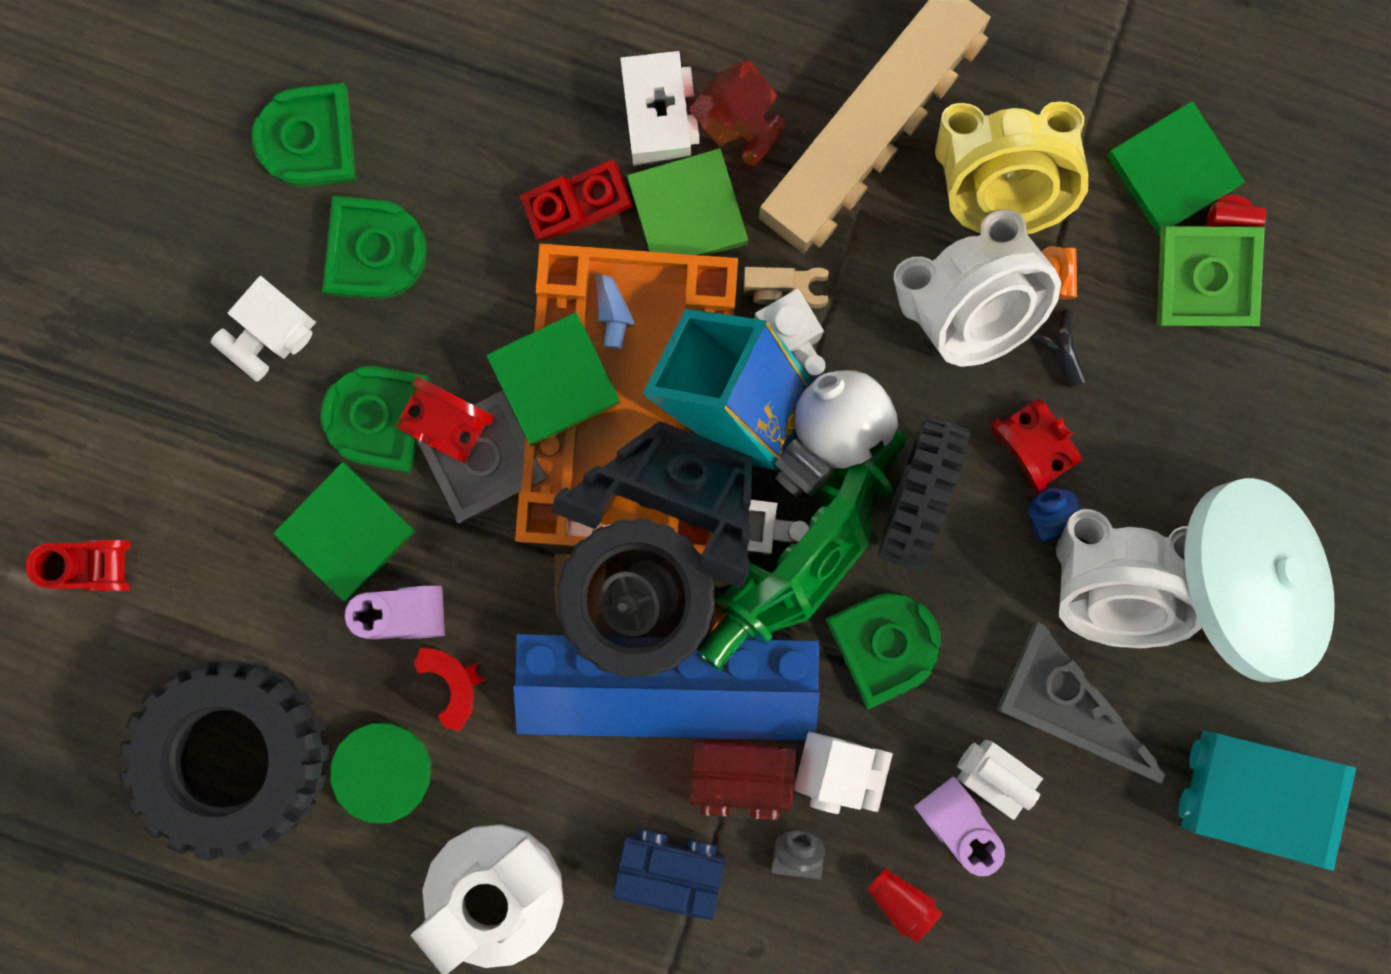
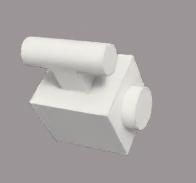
[211,276,316,382]
[754,288,825,381]
[748,500,809,556]
[793,731,893,814]
[957,739,1043,820]

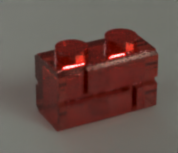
[690,740,796,820]

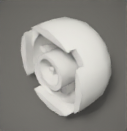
[795,370,898,468]

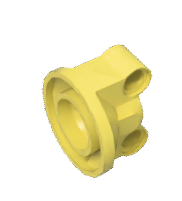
[935,101,1088,234]

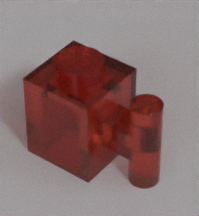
[689,58,786,166]

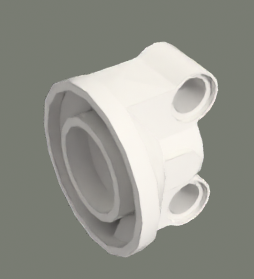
[894,209,1061,367]
[1056,509,1202,648]
[410,824,564,974]

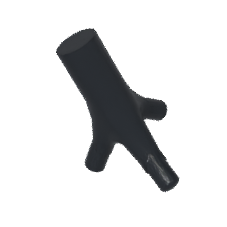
[1032,309,1087,388]

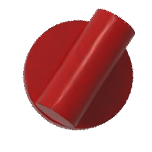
[1207,195,1266,227]

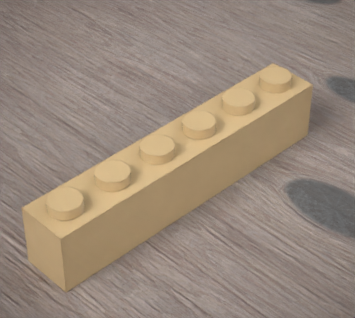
[758,0,991,254]

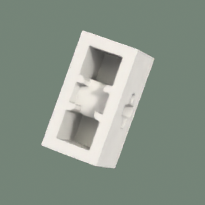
[620,51,699,167]

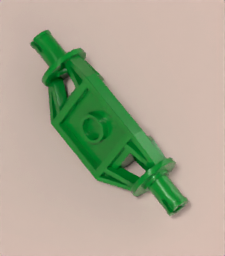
[695,429,908,671]

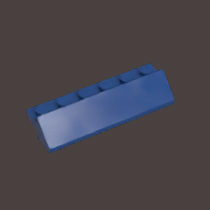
[513,634,820,740]

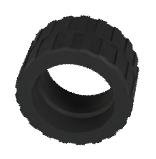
[555,519,715,678]

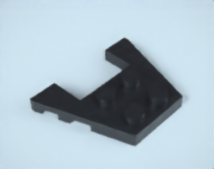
[552,421,752,588]

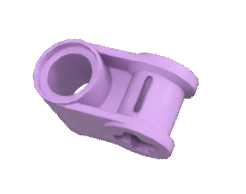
[345,586,445,640]
[914,776,1005,876]

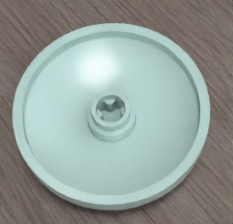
[1184,478,1335,683]

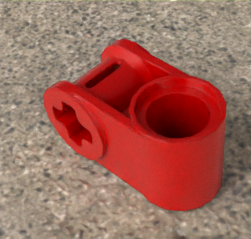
[25,540,131,592]

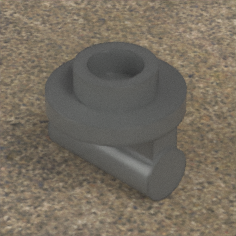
[774,439,834,498]
[771,830,825,880]

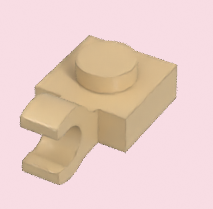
[743,267,828,308]

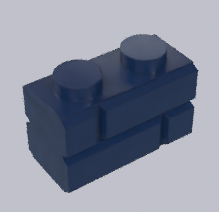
[612,827,725,921]

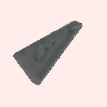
[997,623,1165,784]

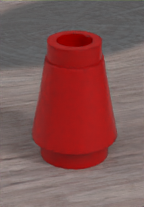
[867,868,943,943]

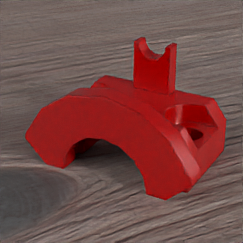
[395,376,494,464]
[989,398,1082,495]
[414,648,487,731]

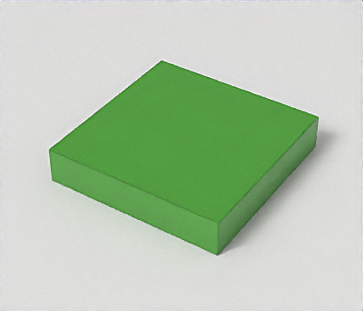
[627,148,748,256]
[1156,226,1265,326]

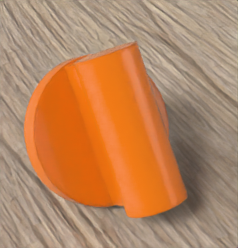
[1041,246,1077,300]

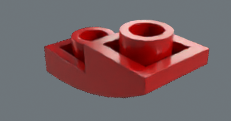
[520,159,634,242]

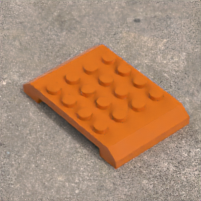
[515,244,738,554]

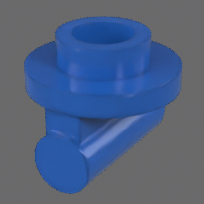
[1028,488,1081,544]

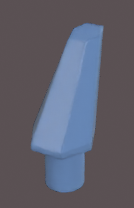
[595,273,635,350]

